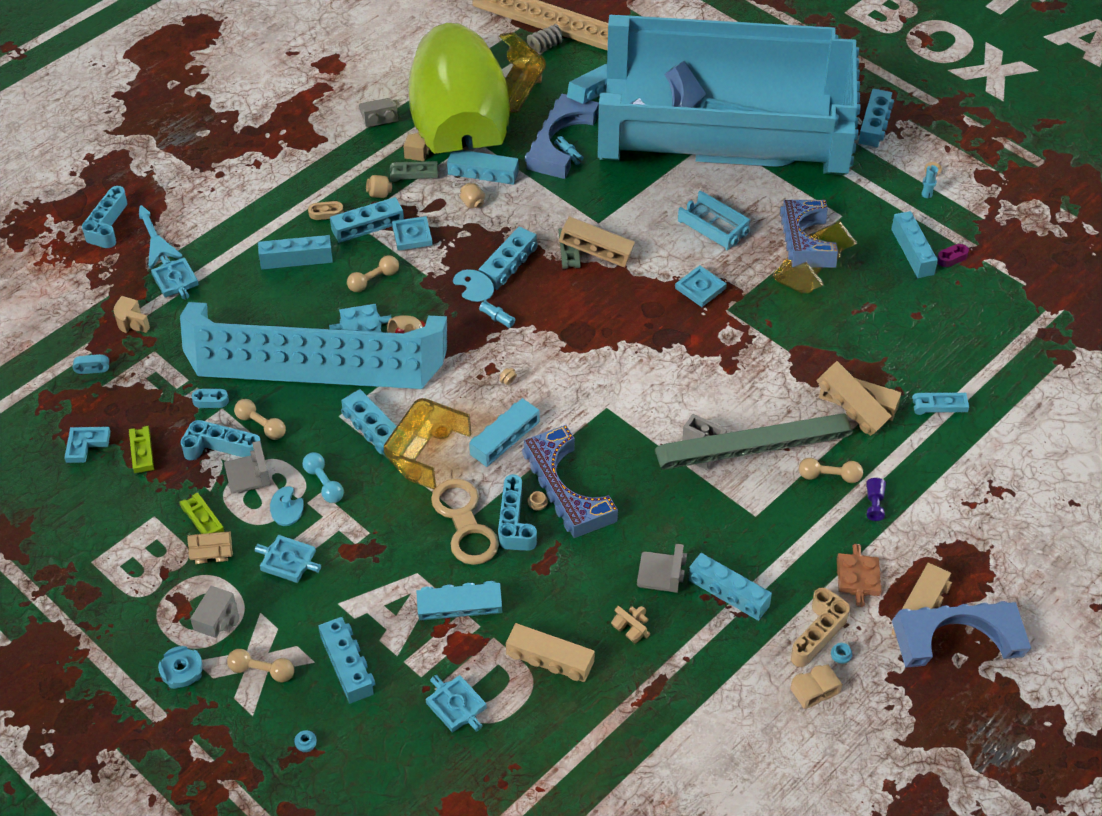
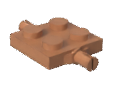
[837,544,881,607]

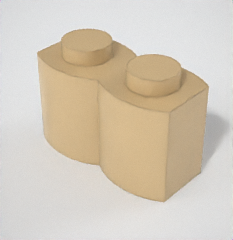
[790,664,843,709]

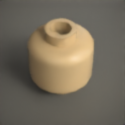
[366,175,392,198]
[460,183,485,209]

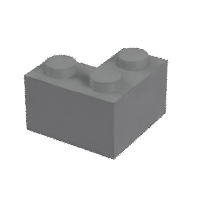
[682,414,727,470]
[190,586,240,638]

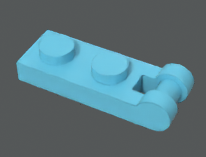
[912,393,969,415]

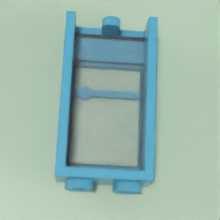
[678,190,750,251]

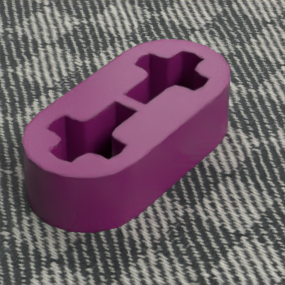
[937,244,969,267]

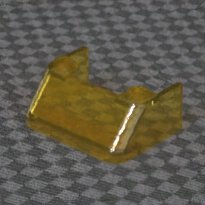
[499,32,546,113]
[773,221,857,294]
[384,398,472,490]

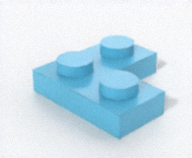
[65,427,111,463]

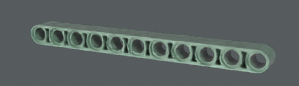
[655,413,853,470]

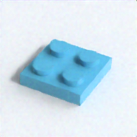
[392,216,433,251]
[675,265,727,307]

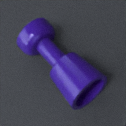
[866,478,886,521]

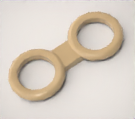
[431,479,499,565]

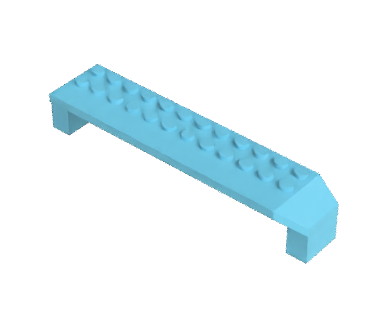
[180,302,447,389]

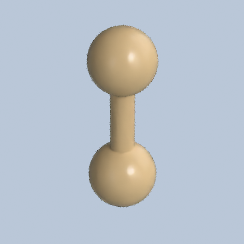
[347,255,399,292]
[234,399,286,440]
[799,458,863,483]
[227,649,294,682]

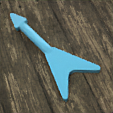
[139,205,182,269]

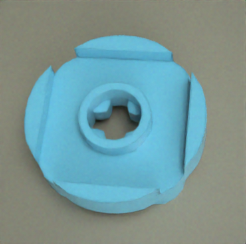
[158,646,203,689]

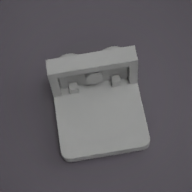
[359,98,398,127]
[637,544,687,593]

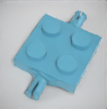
[151,255,199,300]
[329,304,391,332]
[255,535,321,583]
[426,675,487,733]

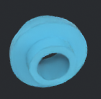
[831,643,852,664]
[294,730,317,752]

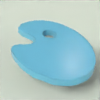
[453,269,494,302]
[270,486,304,526]

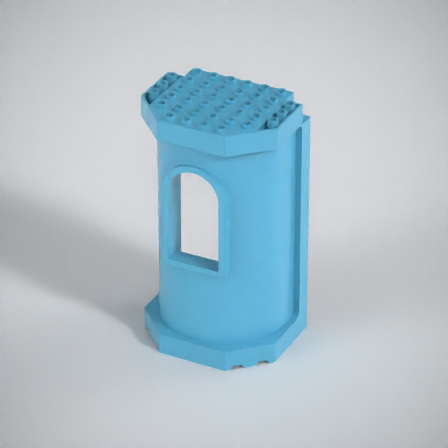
[598,15,860,175]

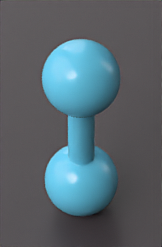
[303,452,344,503]

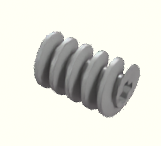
[527,24,562,53]

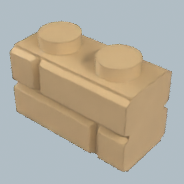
[187,531,233,564]

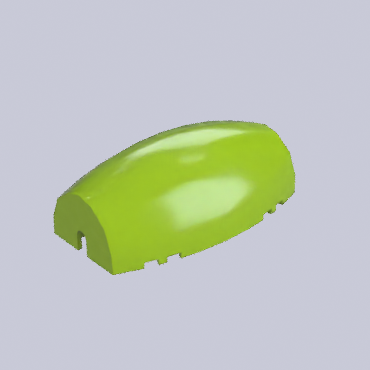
[408,23,510,154]

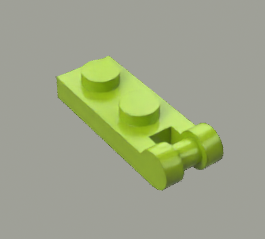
[129,426,154,473]
[179,493,224,534]

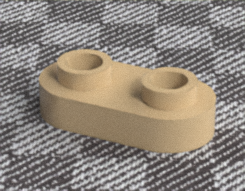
[308,201,344,220]

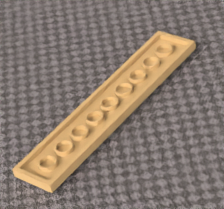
[473,0,608,51]

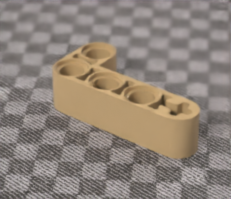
[791,588,850,667]

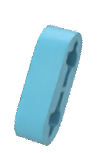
[73,354,109,374]
[191,389,229,408]

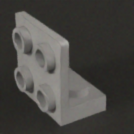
[224,441,270,494]

